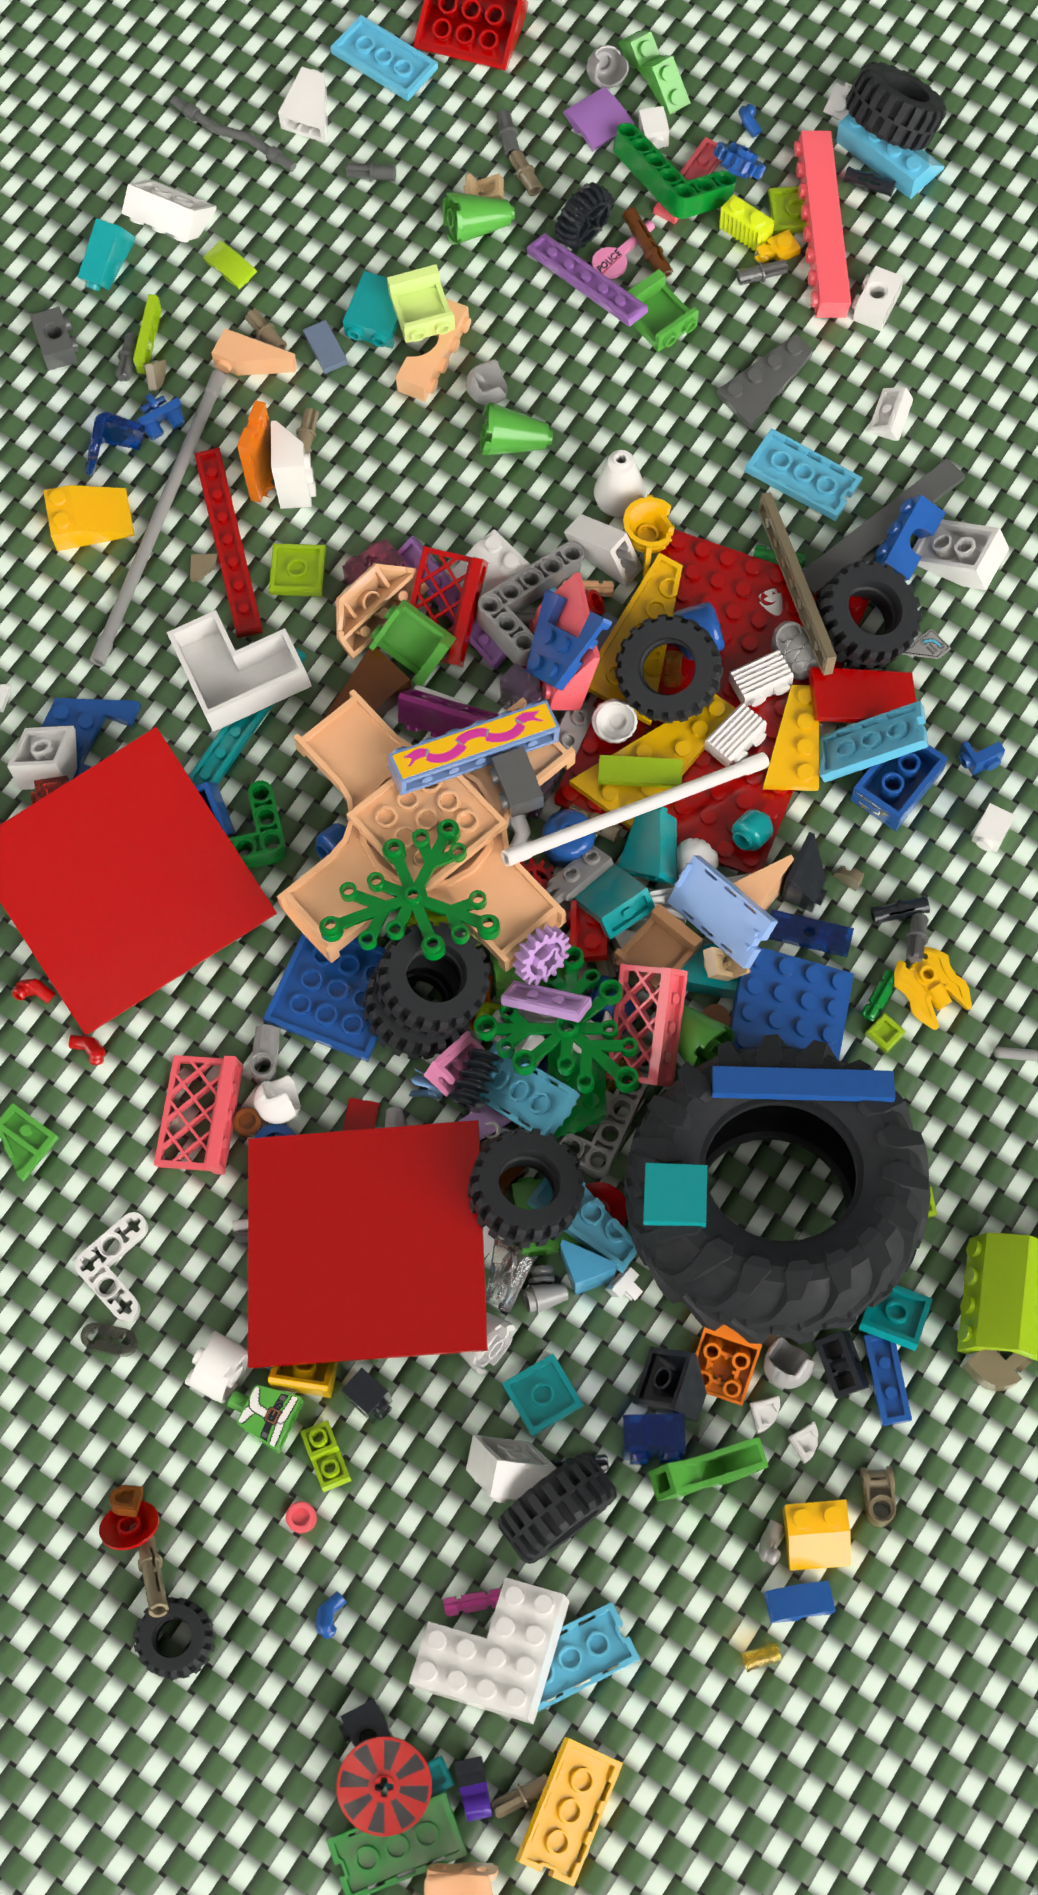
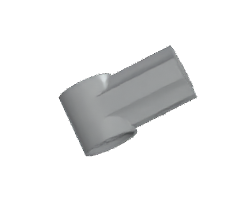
[249,1024,281,1085]

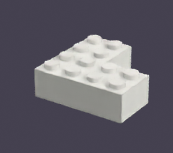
[167,610,312,732]
[409,1577,570,1724]

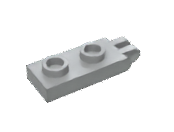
[558,694,597,756]
[546,845,613,904]

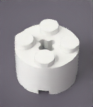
[185,1331,248,1404]

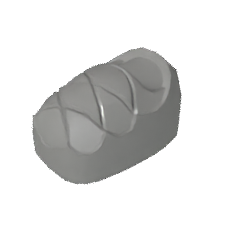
[771,620,819,680]

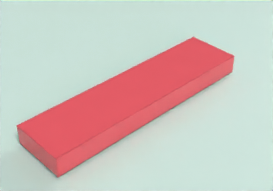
[653,137,721,224]

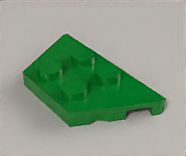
[548,1043,606,1142]

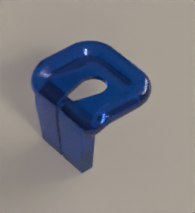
[85,411,145,476]

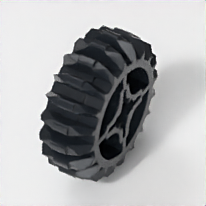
[555,182,614,251]

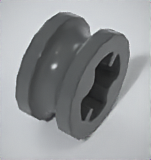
[528,1265,555,1285]

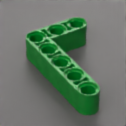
[613,123,736,219]
[229,780,286,869]

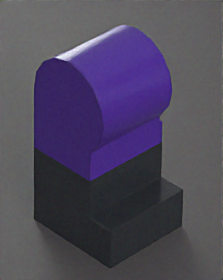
[454,1756,493,1822]

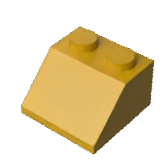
[782,1500,851,1571]

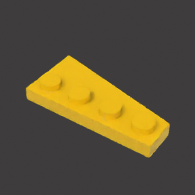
[763,685,819,791]

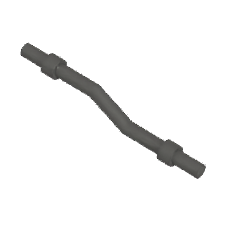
[171,96,296,172]

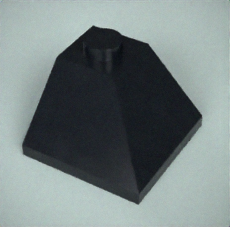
[782,832,828,913]
[632,1347,707,1422]

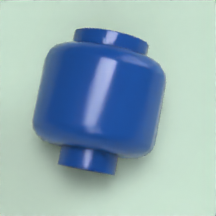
[315,823,347,859]

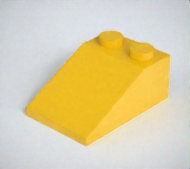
[43,485,135,551]

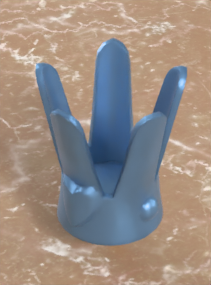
[409,1067,444,1100]

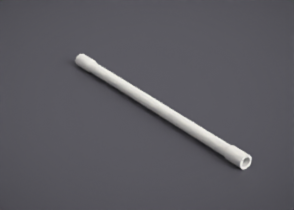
[501,752,769,867]

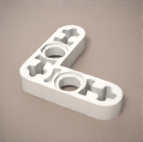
[75,1212,148,1323]

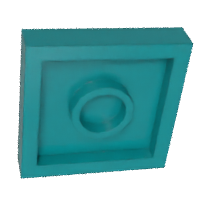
[643,1163,707,1228]
[859,1285,933,1351]
[502,1354,584,1437]

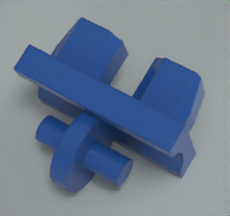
[137,393,185,441]

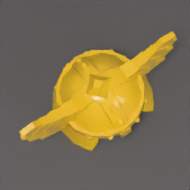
[623,495,674,579]

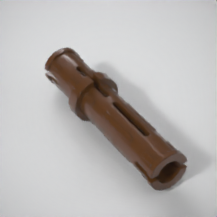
[621,207,673,278]

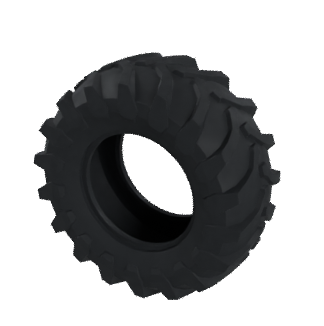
[624,1034,931,1344]

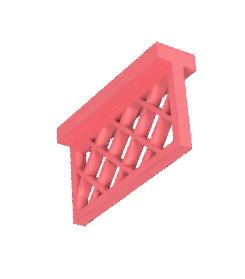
[606,964,688,1087]
[154,1055,244,1175]

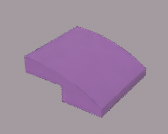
[563,87,634,152]

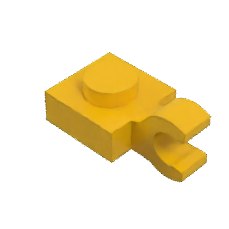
[754,229,801,264]

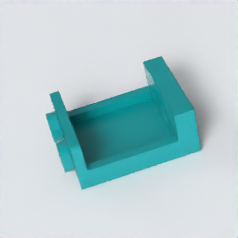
[343,271,399,349]
[572,863,655,940]

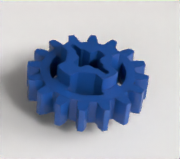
[713,141,766,179]

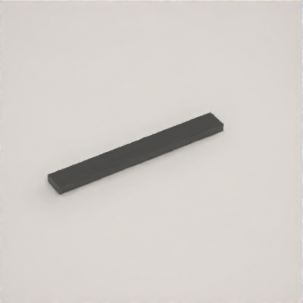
[803,459,966,598]

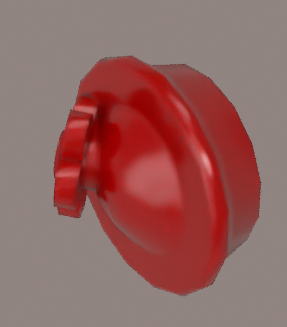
[585,589,605,616]

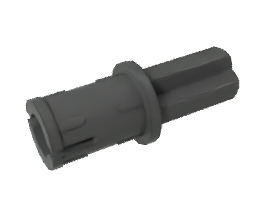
[497,109,520,158]
[346,161,396,182]
[736,260,788,286]
[115,333,139,382]
[905,913,929,964]

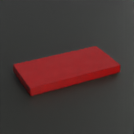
[808,667,916,723]

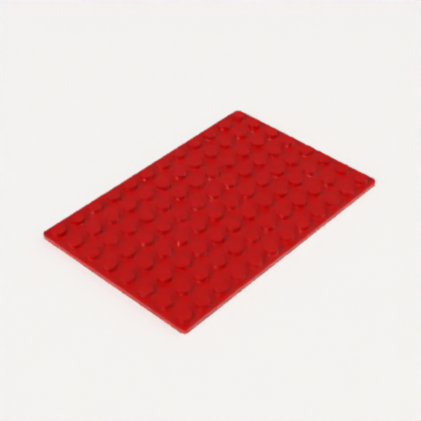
[554,529,869,874]

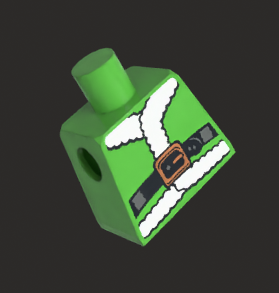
[227,1385,305,1454]

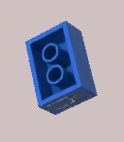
[851,744,948,831]

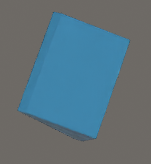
[560,1239,617,1295]

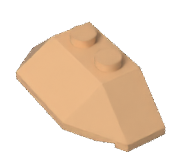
[336,563,429,659]

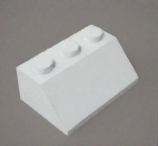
[121,180,216,242]
[271,421,316,509]
[466,1435,556,1503]

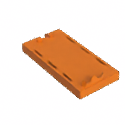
[237,400,275,503]

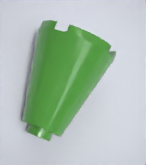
[442,192,515,245]
[480,402,553,456]
[655,1005,735,1066]

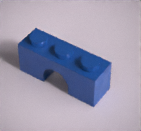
[875,495,945,581]

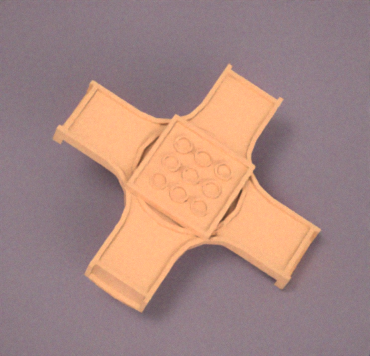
[277,689,575,972]

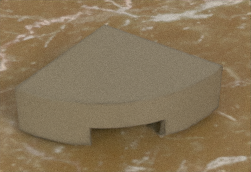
[145,359,166,390]
[190,554,218,582]
[833,866,864,891]

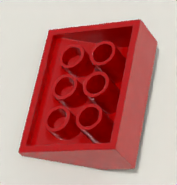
[413,0,529,71]

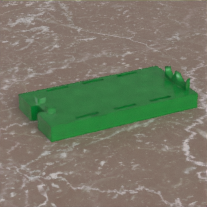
[326,1791,468,1895]

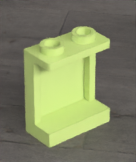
[387,264,455,343]

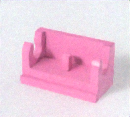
[424,1030,485,1097]

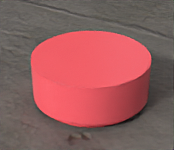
[286,1501,317,1534]

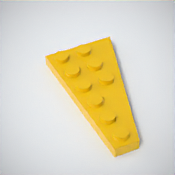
[588,553,683,726]
[569,694,736,830]

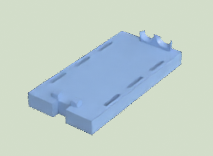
[667,855,778,969]

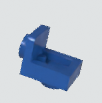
[958,741,1005,776]

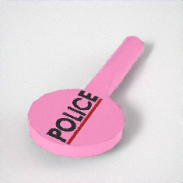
[592,220,655,279]

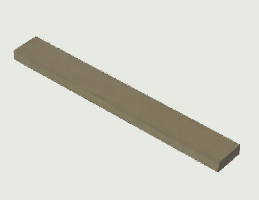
[758,492,837,675]

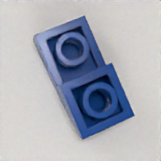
[764,1581,836,1623]

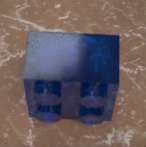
[622,1413,686,1465]

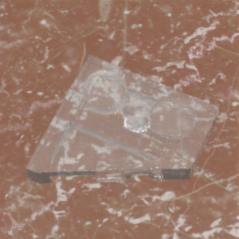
[486,1236,534,1313]

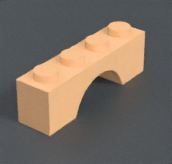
[396,298,471,402]

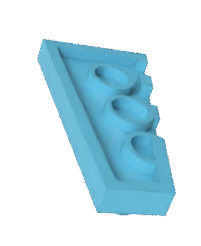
[526,1177,637,1273]

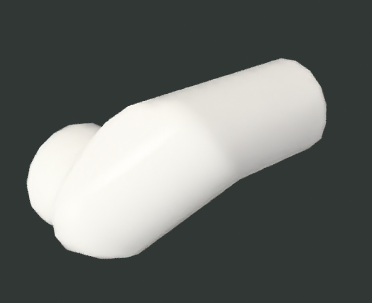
[509,814,531,847]

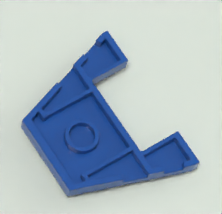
[525,589,612,691]
[41,698,141,779]

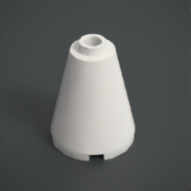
[594,450,646,517]
[460,1312,515,1374]

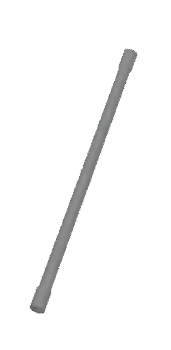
[89,370,227,667]

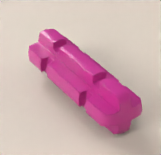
[444,1588,501,1617]

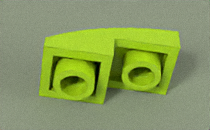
[203,240,257,290]
[300,1420,352,1492]

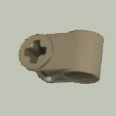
[860,1466,896,1528]

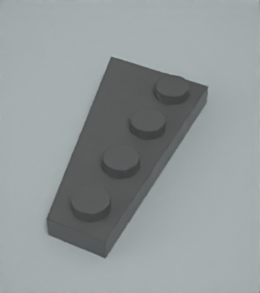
[717,334,813,430]

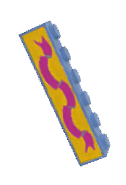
[388,700,560,796]

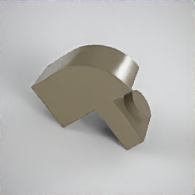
[963,1350,1033,1391]

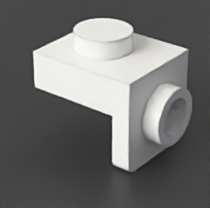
[823,82,853,120]

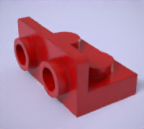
[566,900,609,962]

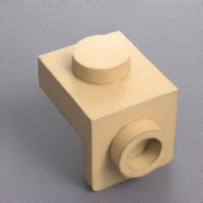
[463,173,504,199]
[703,947,750,981]

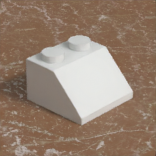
[7,726,77,790]

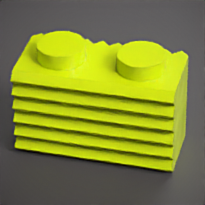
[719,194,775,253]

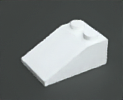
[912,519,1009,590]
[449,529,530,611]

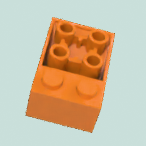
[696,1325,762,1406]

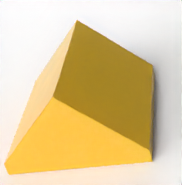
[268,1362,338,1398]

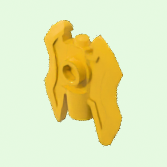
[894,946,972,1030]

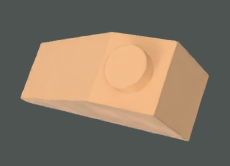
[211,329,297,376]

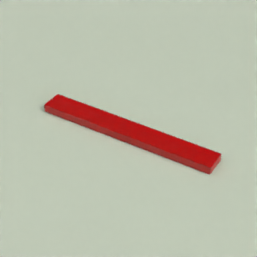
[194,447,263,639]

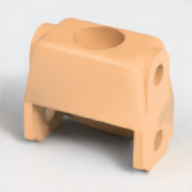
[424,1862,498,1895]

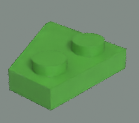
[0,1103,59,1182]

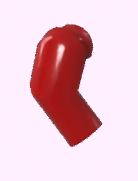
[12,978,56,1004]
[69,1035,106,1065]

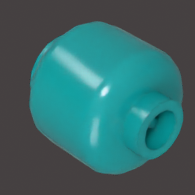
[732,809,773,851]

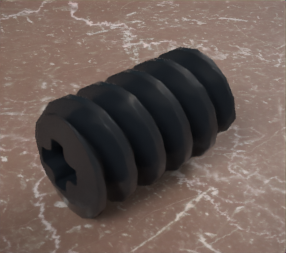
[449,1048,504,1113]

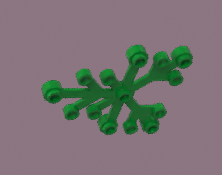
[319,819,501,961]
[474,946,639,1093]

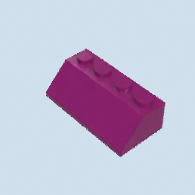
[398,688,500,738]

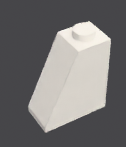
[278,67,328,143]
[564,514,643,587]

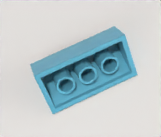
[836,114,944,199]

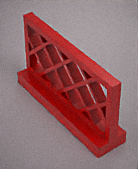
[410,546,488,668]

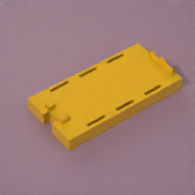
[515,1737,623,1887]

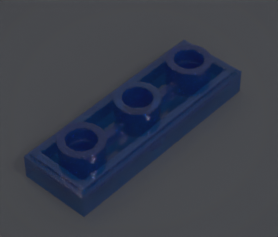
[768,909,854,957]

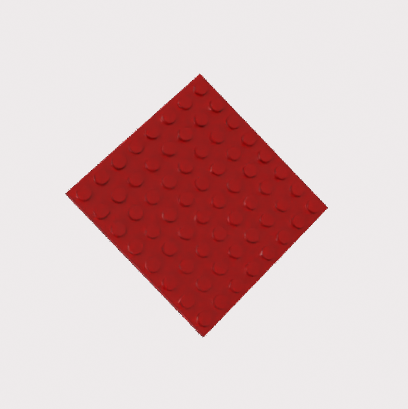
[0,727,277,1036]
[248,1120,488,1368]

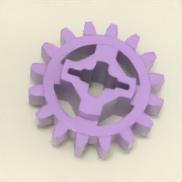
[513,925,571,985]

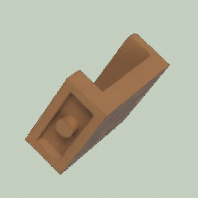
[613,904,702,993]

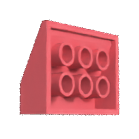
[529,573,600,710]

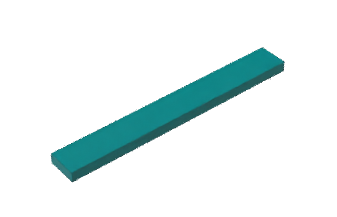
[189,647,306,786]

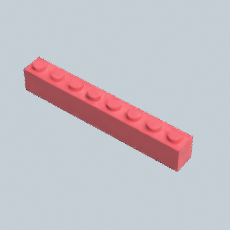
[794,131,851,318]

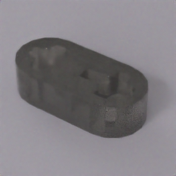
[80,1323,138,1357]

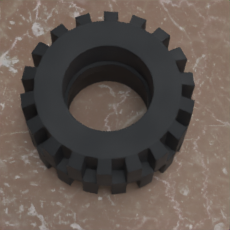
[133,1597,216,1680]

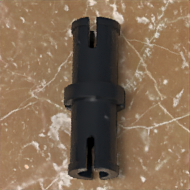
[843,166,896,197]
[870,896,930,925]

